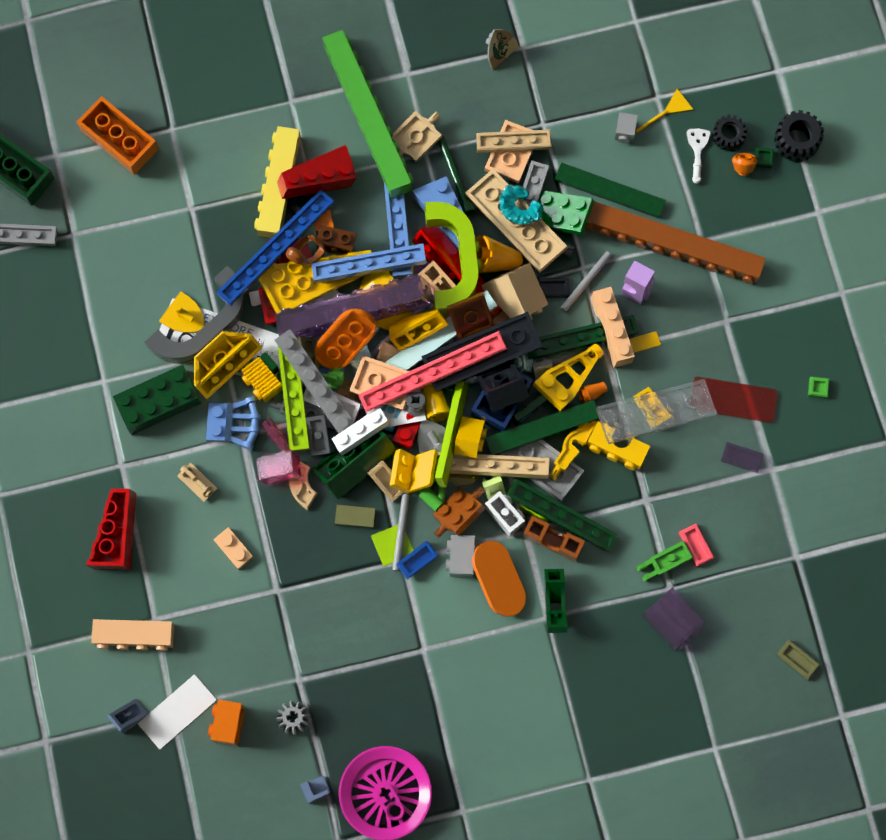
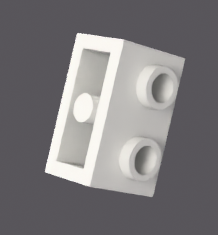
[485,491,525,537]

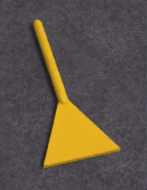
[635,89,693,133]

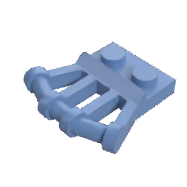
[206,396,261,451]

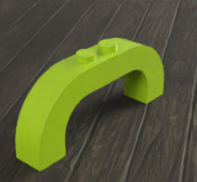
[425,202,481,315]

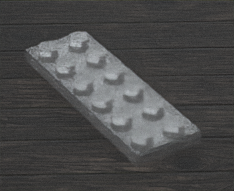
[596,379,717,444]

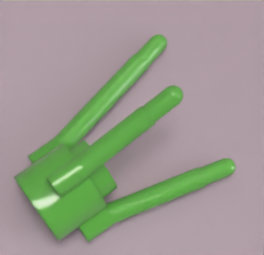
[305,362,345,389]

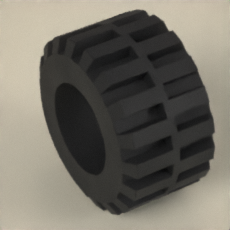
[774,110,824,162]

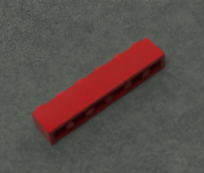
[412,227,502,320]

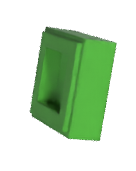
[808,377,829,399]

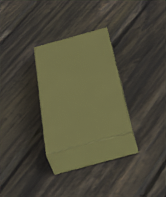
[335,505,376,529]
[776,640,820,680]

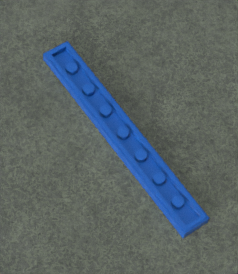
[216,190,335,307]

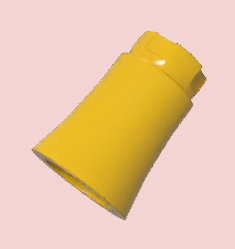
[421,384,450,423]

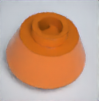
[732,153,758,176]

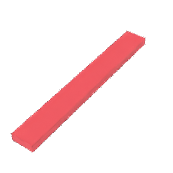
[358,331,507,413]

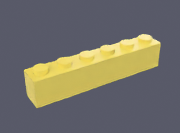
[254,126,301,238]

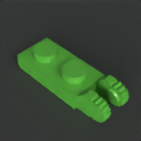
[636,540,693,582]

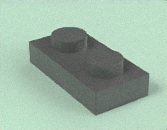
[305,415,331,456]

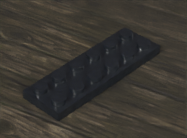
[421,312,543,392]

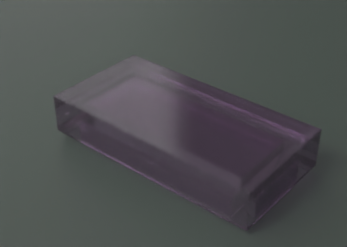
[721,442,764,473]

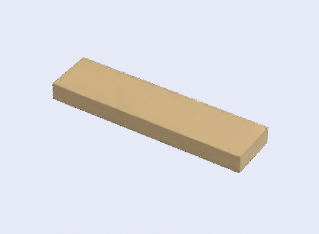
[476,130,552,153]

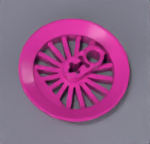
[339,746,432,840]

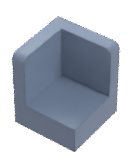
[300,776,331,804]

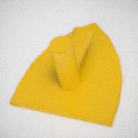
[159,292,205,333]

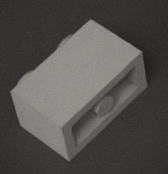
[446,535,475,578]

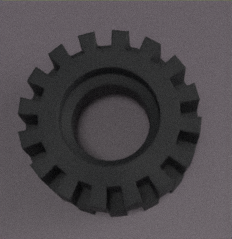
[712,115,747,151]

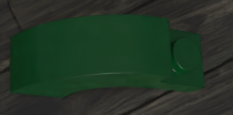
[544,569,567,633]

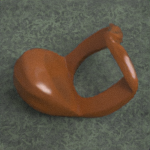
[286,235,325,266]

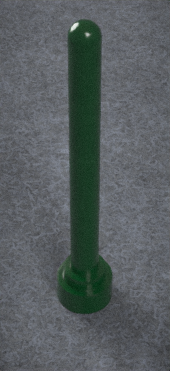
[438,136,476,216]

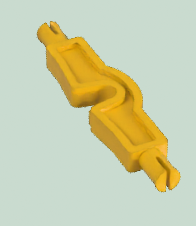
[549,411,601,480]

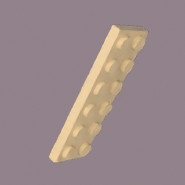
[465,169,568,273]

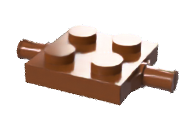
[433,486,486,538]

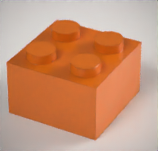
[208,700,246,747]

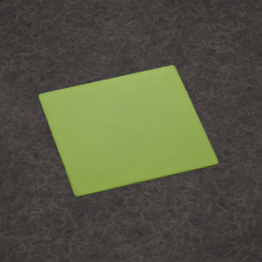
[371,525,413,566]

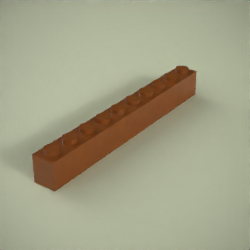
[585,202,766,284]

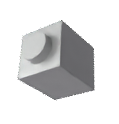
[615,112,638,143]

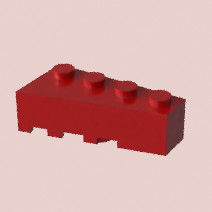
[277,145,357,199]
[86,489,136,570]

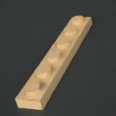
[434,452,550,479]

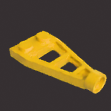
[533,344,604,411]

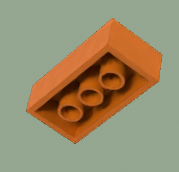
[76,96,159,175]

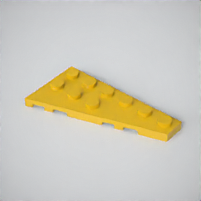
[258,250,372,317]

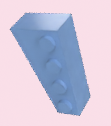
[412,177,476,251]

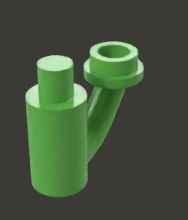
[418,473,446,512]

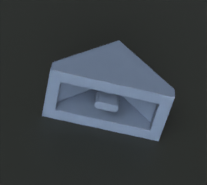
[108,699,148,734]

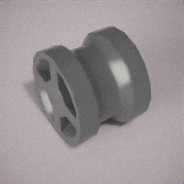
[406,392,426,416]

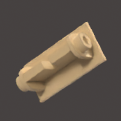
[177,463,218,502]

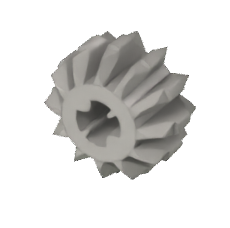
[276,700,310,735]

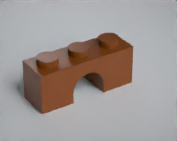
[523,516,585,563]

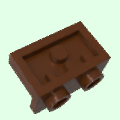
[316,225,357,255]

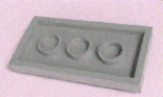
[500,440,584,502]

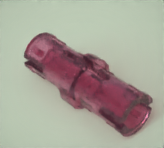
[261,418,290,455]

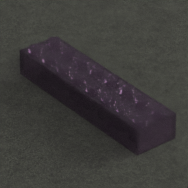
[275,274,434,338]

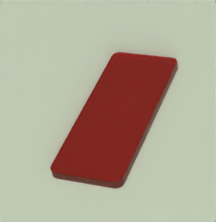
[689,376,777,423]

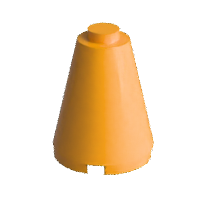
[475,236,523,273]

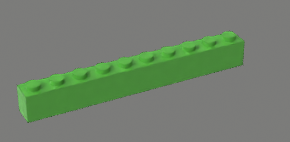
[322,30,414,199]

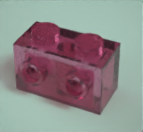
[256,449,301,485]

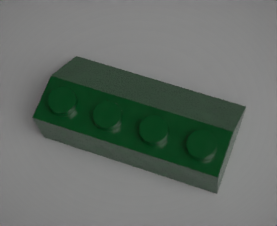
[311,430,396,499]

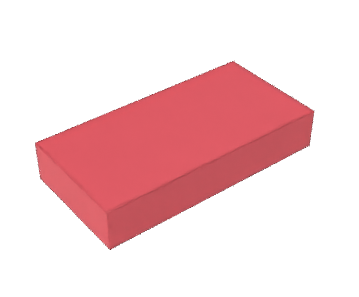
[679,524,714,567]

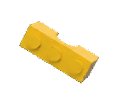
[587,421,650,471]

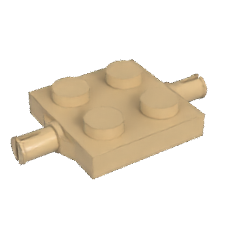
[391,111,442,163]

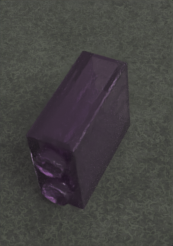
[642,587,705,651]

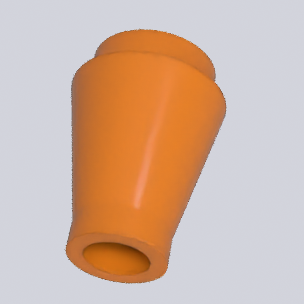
[578,382,608,403]

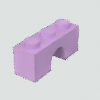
[621,261,656,305]

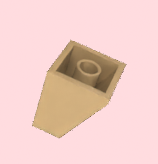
[481,263,548,319]

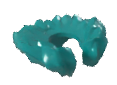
[499,185,544,225]

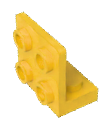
[390,449,438,494]

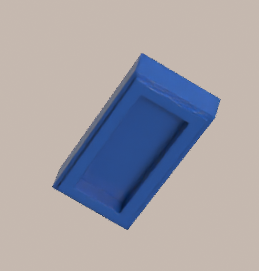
[396,541,439,580]

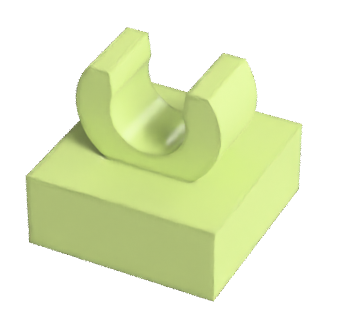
[482,476,506,500]

